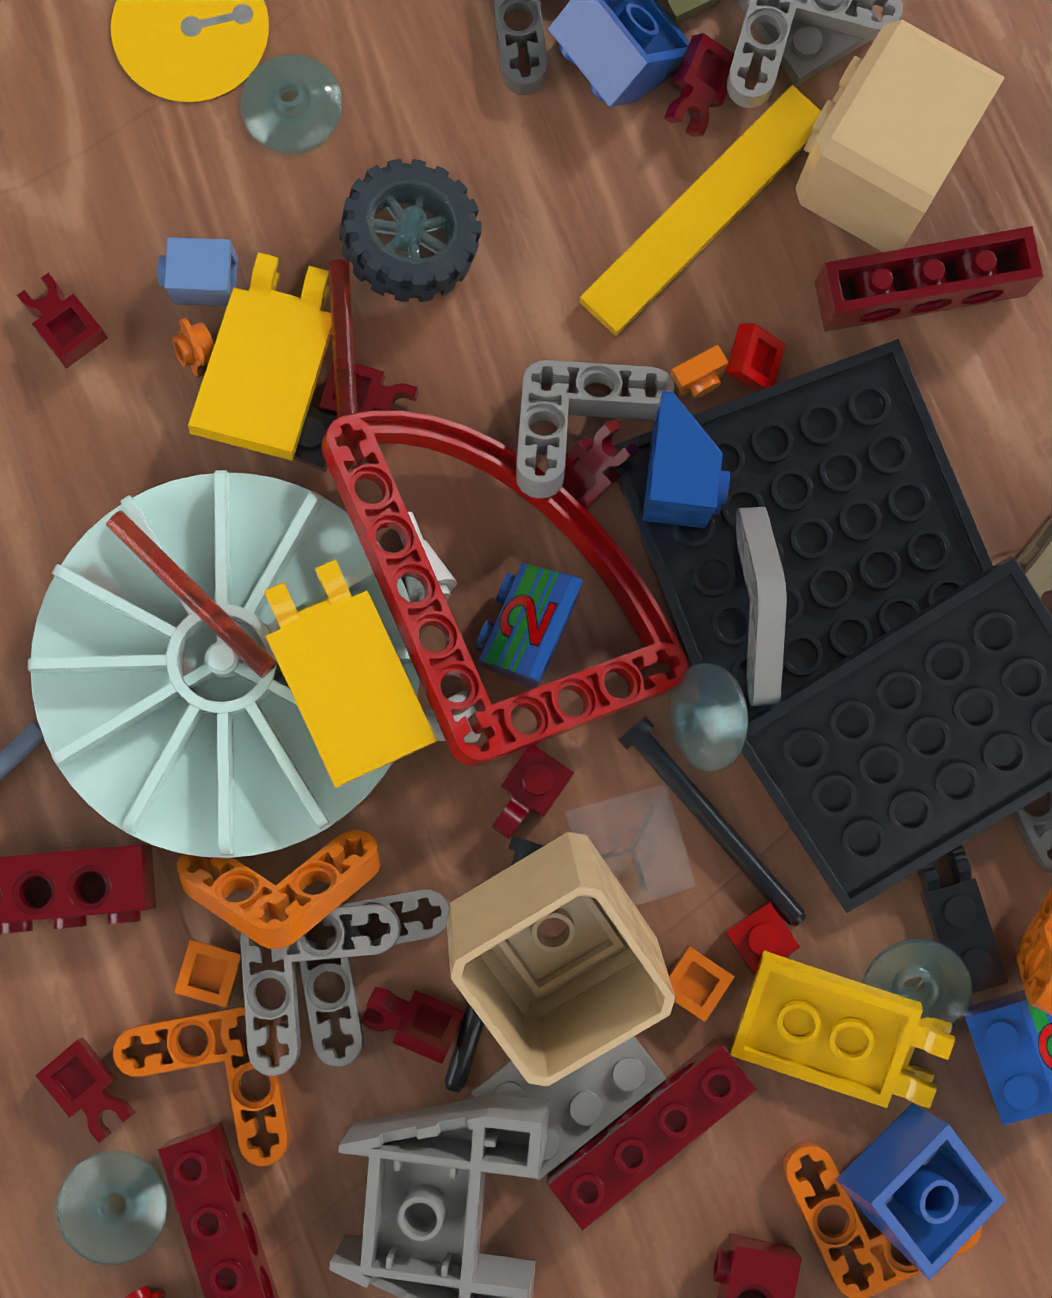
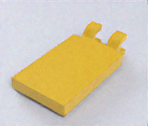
[188,252,335,461]
[264,559,437,788]
[730,951,955,1109]

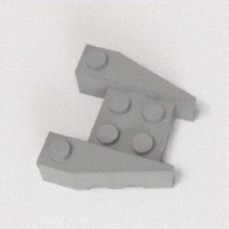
[329,1094,550,1298]

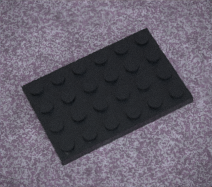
[729,556,1052,913]

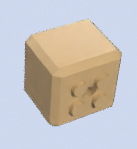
[795,20,1005,252]
[446,832,675,1087]

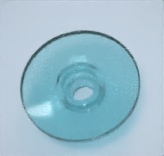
[241,54,342,154]
[670,663,748,771]
[862,939,972,1027]
[56,1150,168,1265]

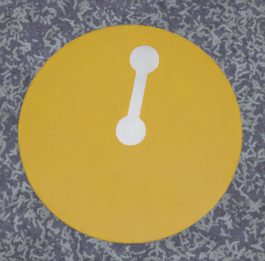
[111,0,269,102]

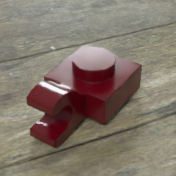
[492,745,574,839]
[360,986,465,1064]

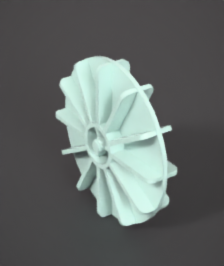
[28,470,420,858]

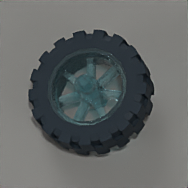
[339,159,482,302]

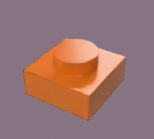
[670,345,728,399]
[174,939,242,1008]
[668,945,735,1022]

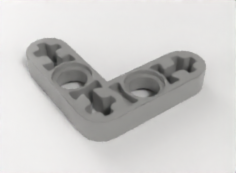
[727,0,903,108]
[516,360,675,498]
[736,507,787,706]
[299,889,449,1067]
[240,904,401,1076]

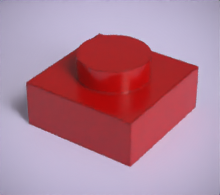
[726,323,786,392]
[724,901,801,977]

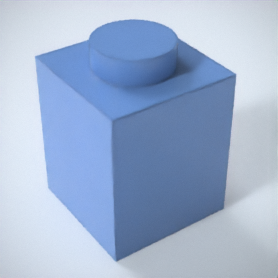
[157,237,238,306]

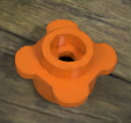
[172,318,214,377]

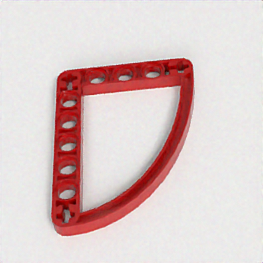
[321,411,688,767]

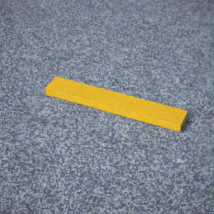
[579,85,821,337]

